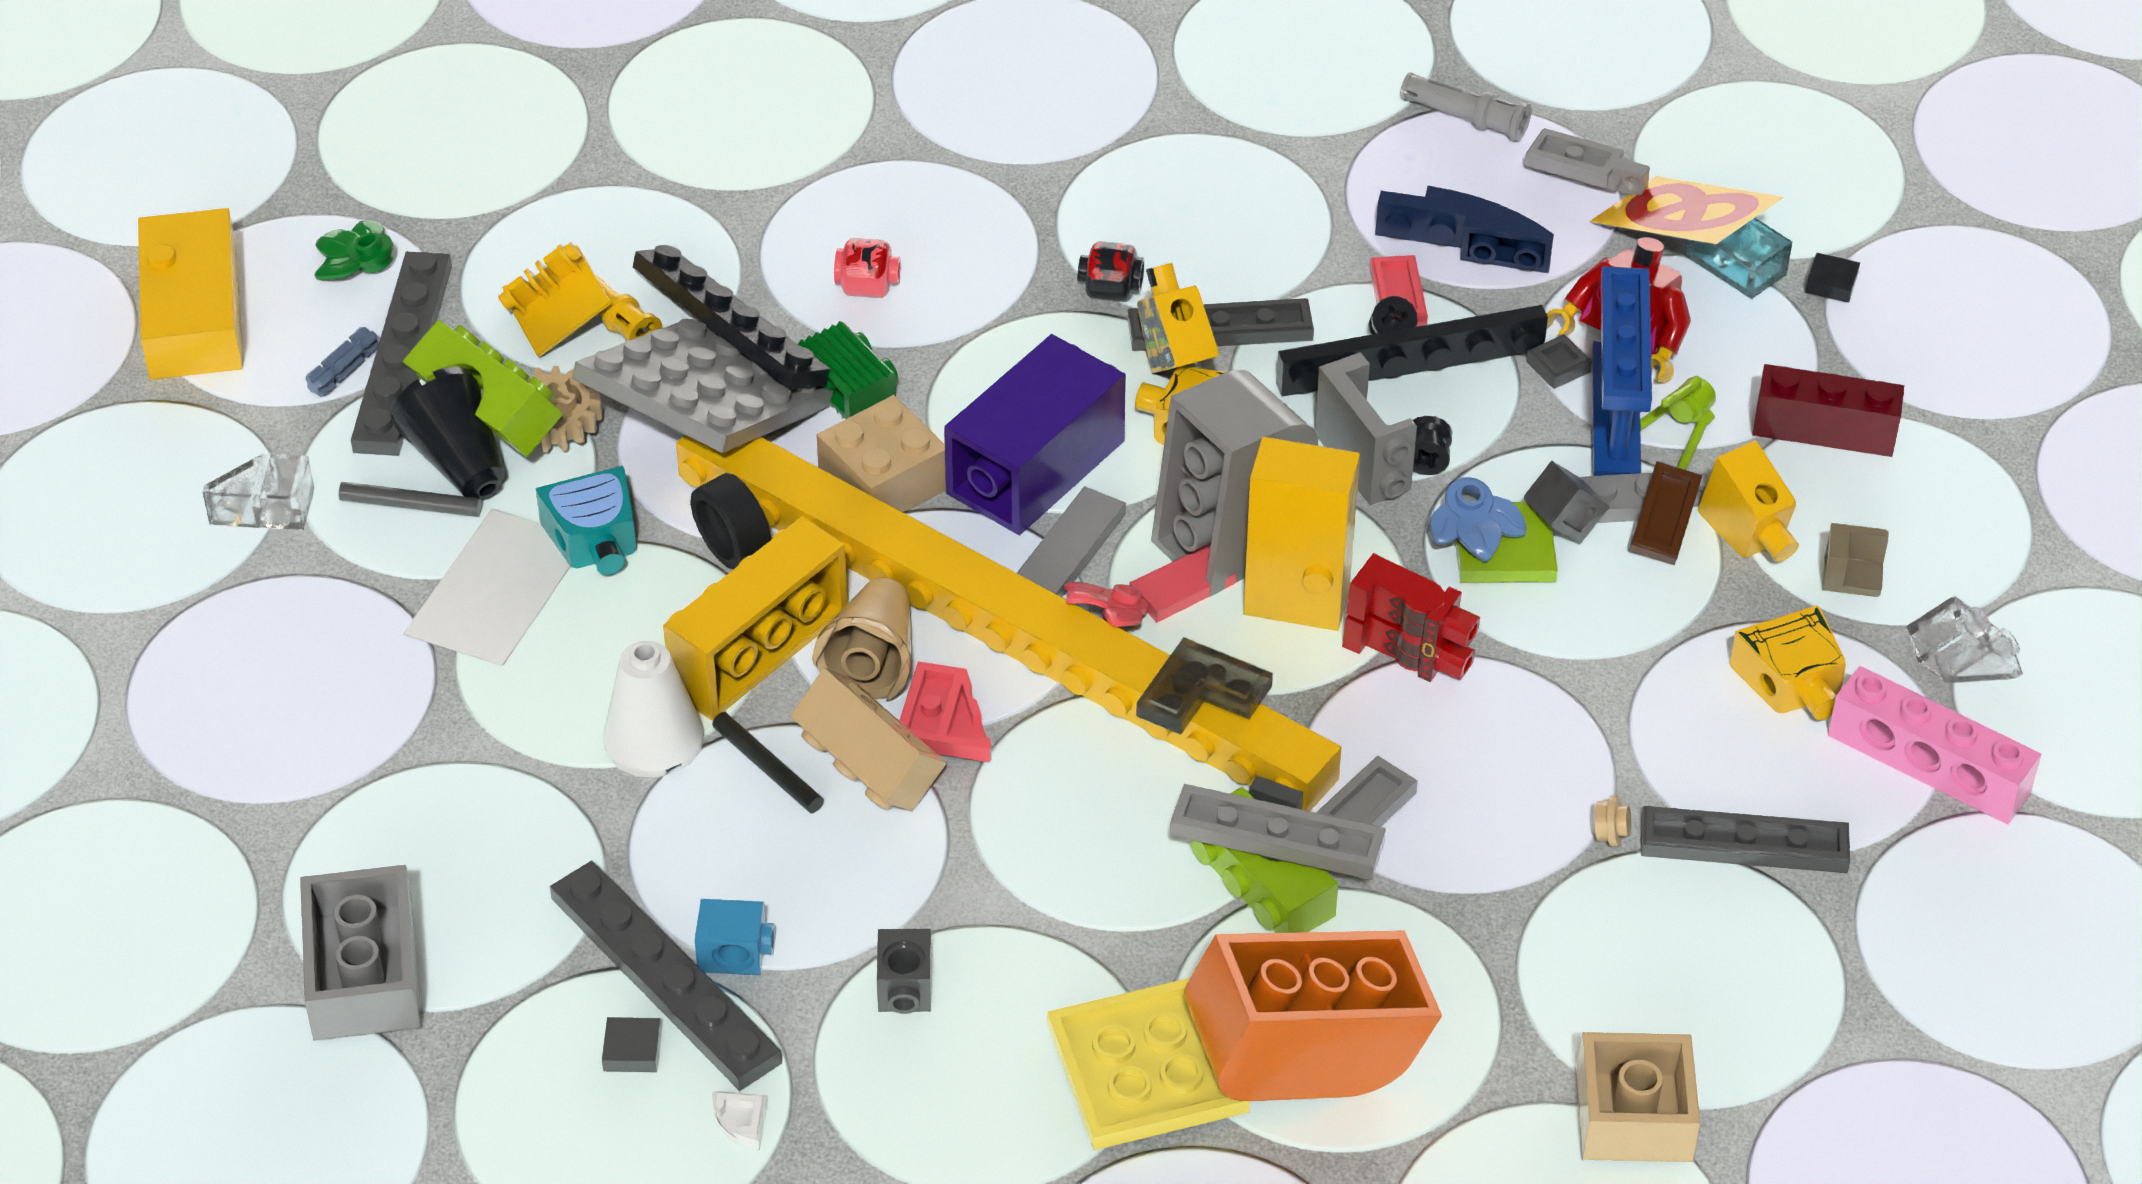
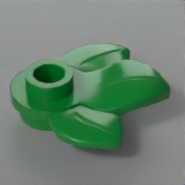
[314,220,394,280]

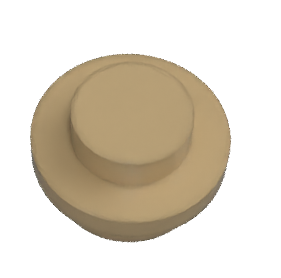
[1595,795,1631,847]

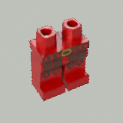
[1342,553,1481,683]

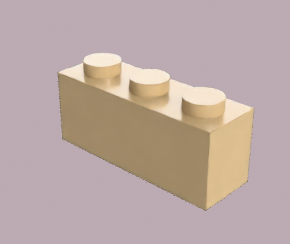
[790,668,947,812]

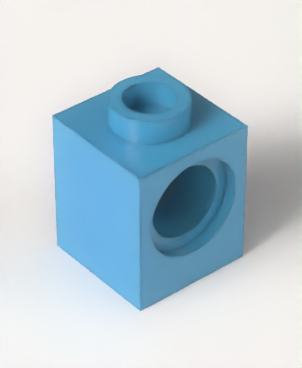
[694,899,774,976]

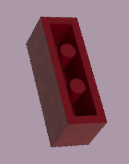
[1752,364,1905,457]

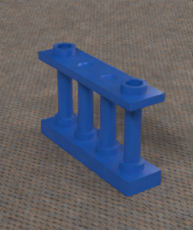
[1592,266,1652,476]

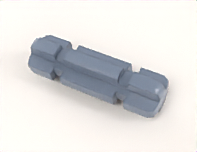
[305,327,379,396]

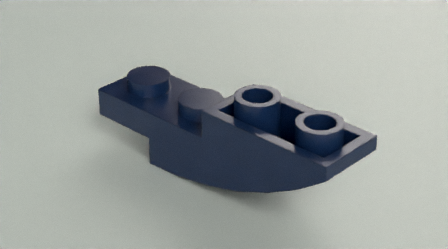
[1375,185,1554,273]

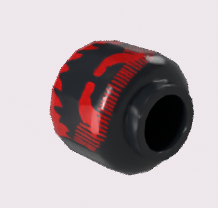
[1077,241,1145,302]

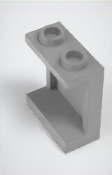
[1315,352,1417,506]

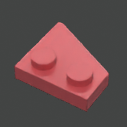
[899,661,991,762]

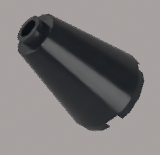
[391,367,505,499]

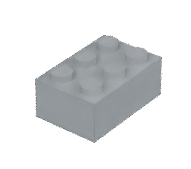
[300,864,421,1041]

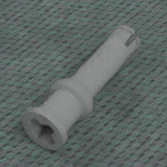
[1400,72,1532,141]

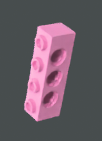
[1828,666,2042,825]

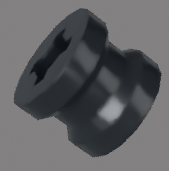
[1368,296,1418,335]
[1413,415,1453,475]

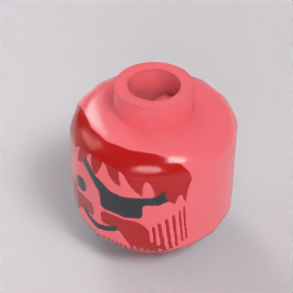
[834,238,901,298]

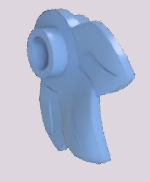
[1430,477,1526,563]

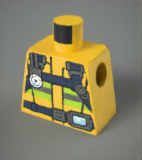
[1137,262,1220,373]

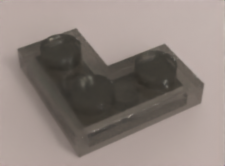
[1136,637,1273,734]

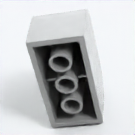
[1151,370,1318,597]

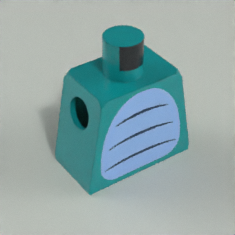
[535,465,637,575]

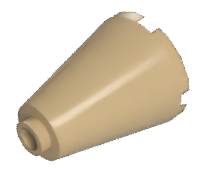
[812,578,911,701]

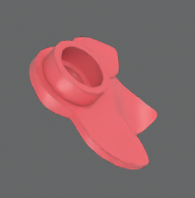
[1063,582,1149,627]

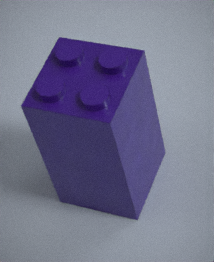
[944,333,1126,536]

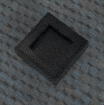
[1805,252,1861,303]

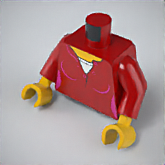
[1546,237,1691,383]

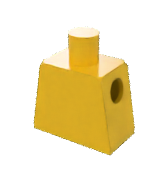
[1697,440,1799,562]

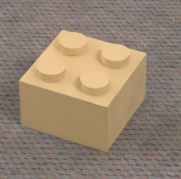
[816,395,946,512]
[1576,1032,1700,1162]

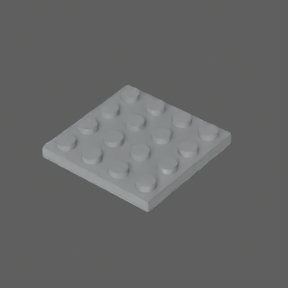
[572,319,833,453]

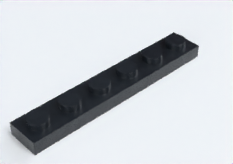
[632,245,830,390]
[1276,305,1548,397]

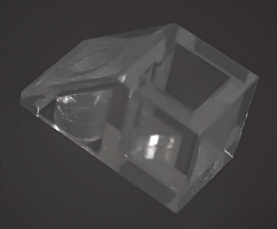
[202,454,315,530]
[1907,595,2023,683]

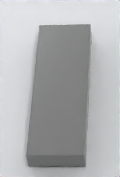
[1017,486,1126,597]

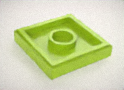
[1455,502,1558,583]

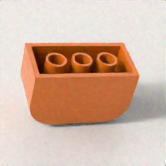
[1184,930,1442,1101]

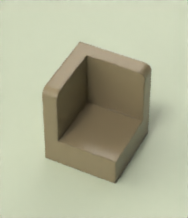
[1822,523,1889,597]

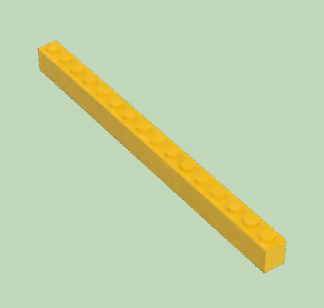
[676,435,1342,811]

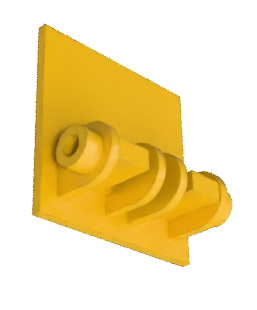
[498,242,612,358]

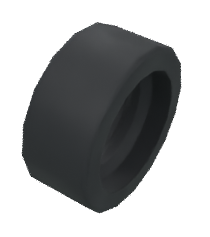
[690,473,772,570]

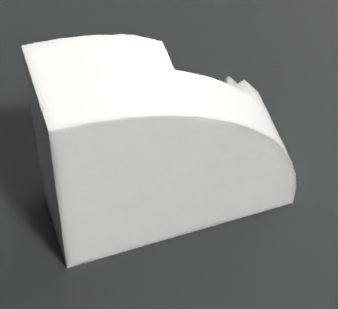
[712,1091,767,1151]

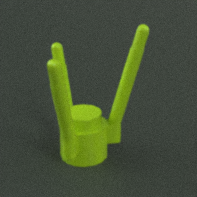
[1640,375,1716,470]

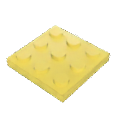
[1047,978,1250,1151]

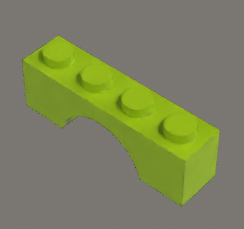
[402,319,563,457]

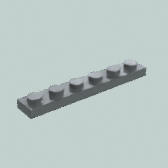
[351,251,452,456]
[549,860,782,1092]

